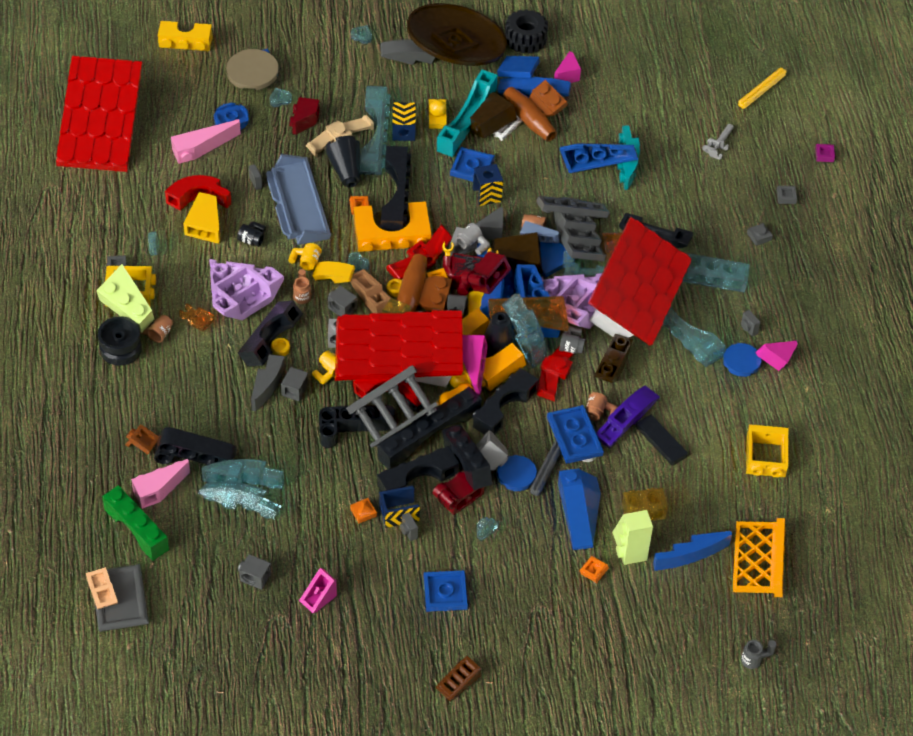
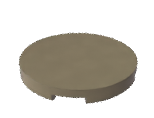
[226,49,279,90]

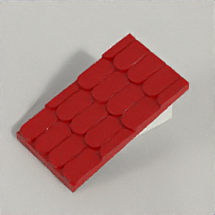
[56,56,142,172]
[588,217,691,346]
[335,310,463,387]

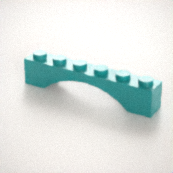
[437,69,498,157]

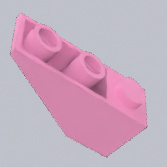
[131,459,190,509]

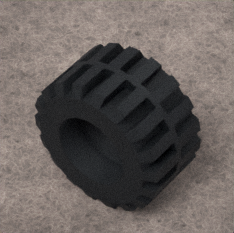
[505,9,548,54]

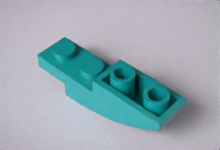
[617,125,640,190]

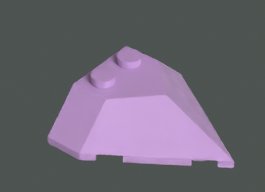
[209,259,284,320]
[541,273,602,329]

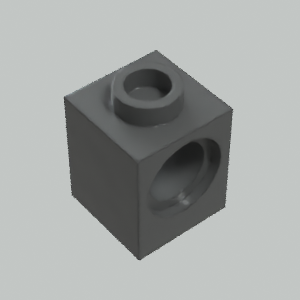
[328,286,357,316]
[281,367,309,401]
[238,554,271,590]

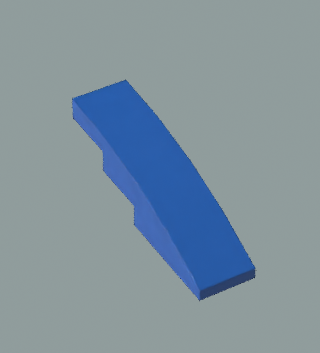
[497,77,571,97]
[653,531,732,571]

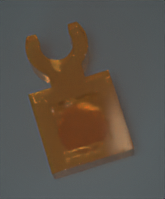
[179,304,215,332]

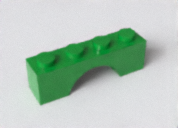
[102,485,169,561]

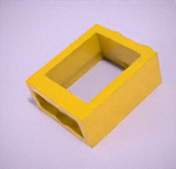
[105,266,156,307]
[746,424,788,478]

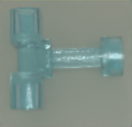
[563,251,605,277]

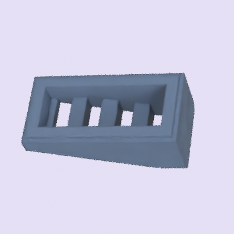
[520,221,560,243]

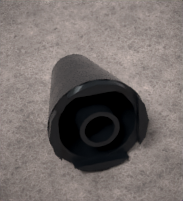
[325,136,360,188]
[484,312,518,358]

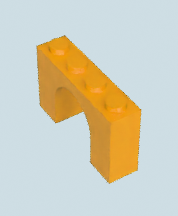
[354,201,431,252]
[462,308,526,391]

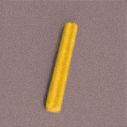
[738,67,786,109]

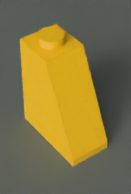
[183,192,220,244]

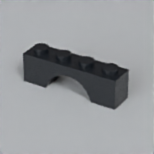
[237,300,303,367]
[472,368,539,435]
[442,424,492,490]
[377,446,459,492]

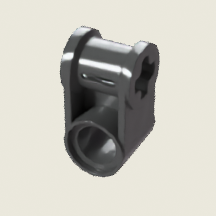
[447,294,467,319]

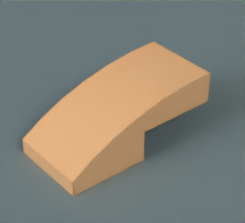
[86,567,118,610]

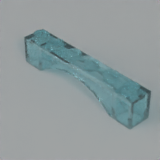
[360,86,391,175]
[663,307,726,367]

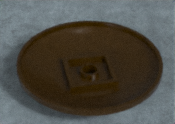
[406,3,507,66]

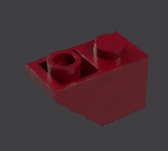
[290,97,320,135]

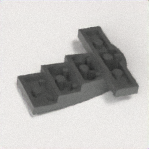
[536,195,609,261]

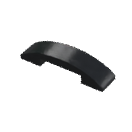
[619,213,694,248]

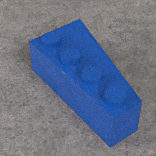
[513,264,563,338]

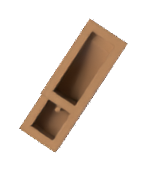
[350,269,394,313]

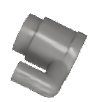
[455,223,490,255]

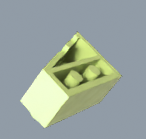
[97,264,154,333]
[612,510,653,565]

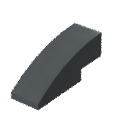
[380,40,435,65]
[251,354,285,411]

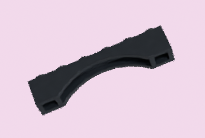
[381,146,411,231]
[378,387,482,470]

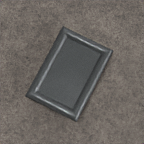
[91,564,149,632]

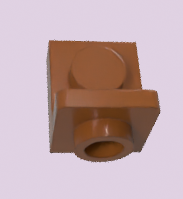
[125,424,159,455]

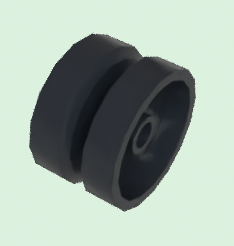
[98,316,142,366]

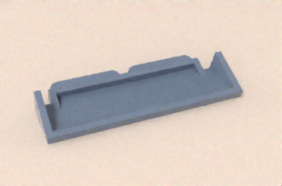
[266,154,331,245]

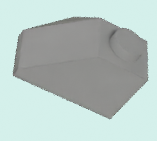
[476,430,508,470]

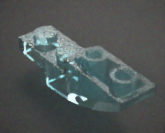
[502,294,546,368]
[202,459,284,489]
[198,481,282,519]

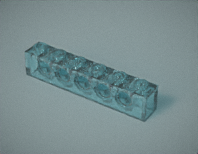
[682,252,750,293]

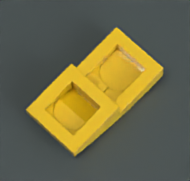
[312,261,355,284]

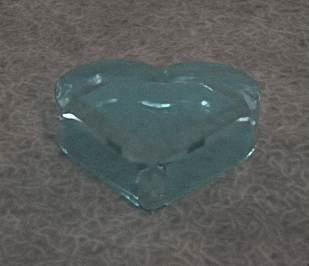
[351,25,372,44]
[269,88,292,107]
[148,231,159,256]
[348,252,369,272]
[477,517,498,541]

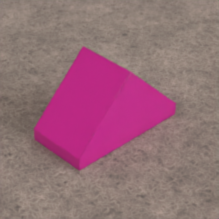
[554,51,581,83]
[756,341,798,371]
[299,568,337,613]

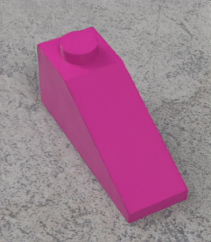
[462,335,488,395]

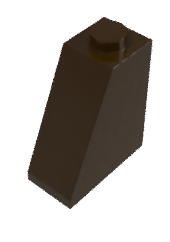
[470,92,517,139]
[491,232,543,273]

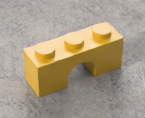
[158,21,213,51]

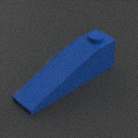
[560,143,638,173]

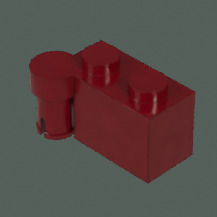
[461,251,511,295]
[432,471,484,515]

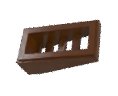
[436,656,481,702]

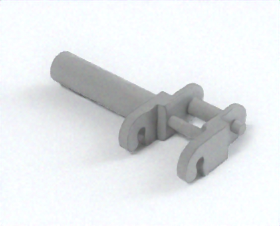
[702,124,734,160]

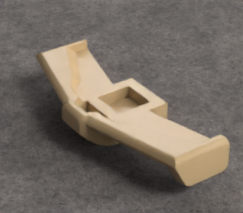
[306,115,374,157]

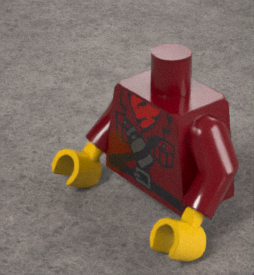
[442,242,499,295]

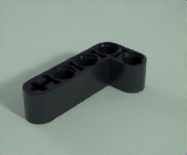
[319,405,395,448]
[154,427,237,469]

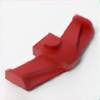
[386,224,452,279]
[537,346,575,402]

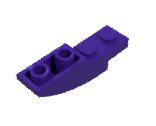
[596,385,660,449]

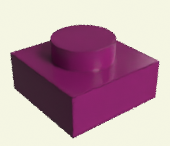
[815,144,835,162]

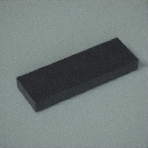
[636,414,688,466]

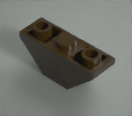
[594,334,633,383]

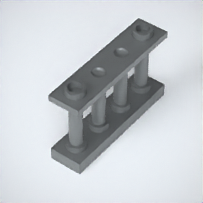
[346,365,439,448]

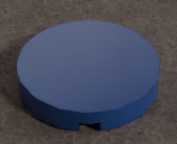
[214,103,249,130]
[723,343,761,377]
[497,455,537,491]

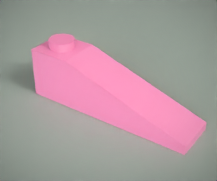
[171,119,241,164]

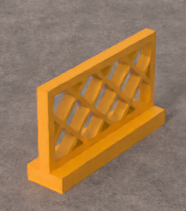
[733,518,785,597]

